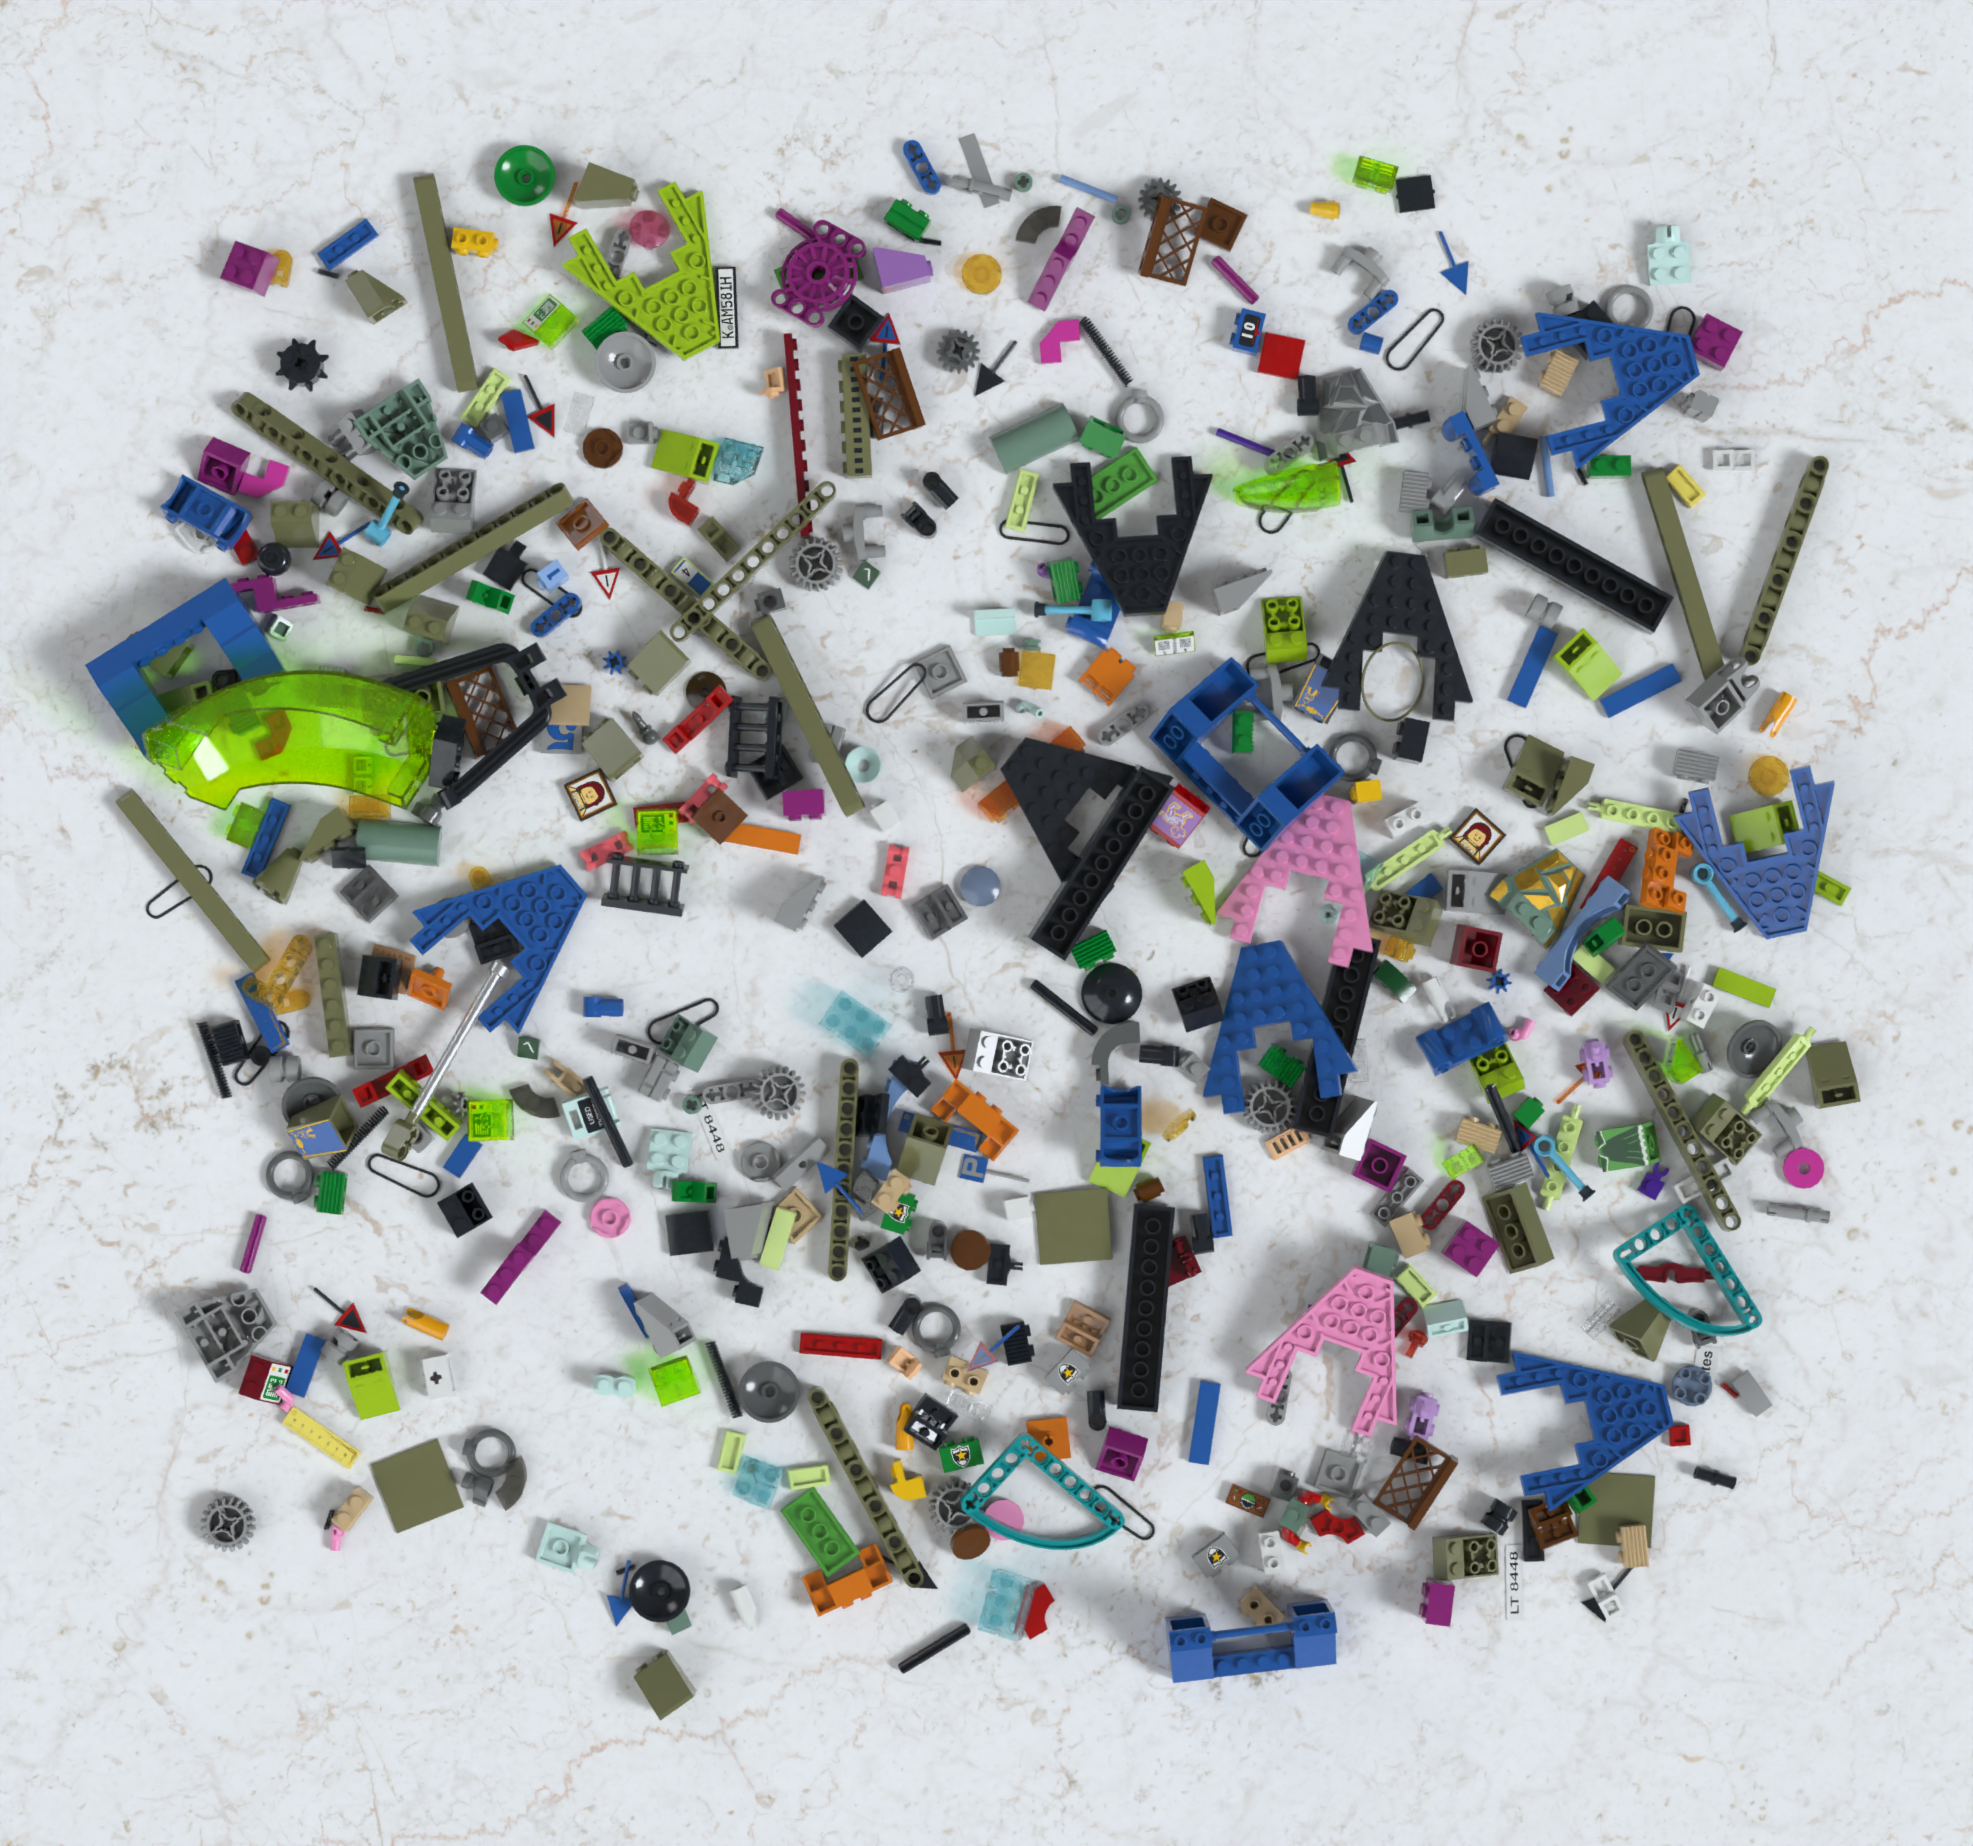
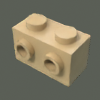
[871,1168,912,1214]
[1389,1211,1431,1259]
[942,1355,989,1396]
[1238,1585,1285,1634]

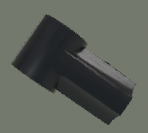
[1297,375,1319,416]
[922,472,959,510]
[925,994,949,1036]
[1139,1045,1180,1067]
[1190,1213,1215,1255]
[888,1295,922,1336]
[1086,1390,1107,1431]
[1389,1437,1431,1465]

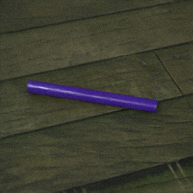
[1216,428,1293,461]

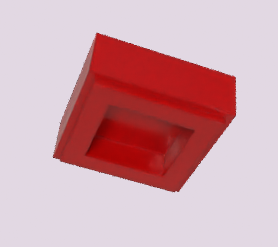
[1668,1424,1691,1447]

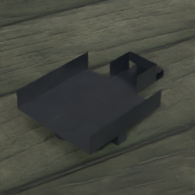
[483,540,528,591]

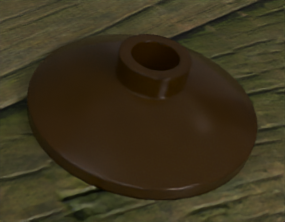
[686,672,727,709]

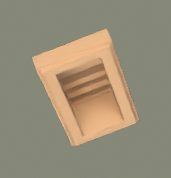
[1265,1128,1311,1161]

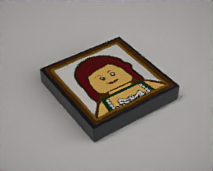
[564,768,618,822]
[1448,808,1506,865]

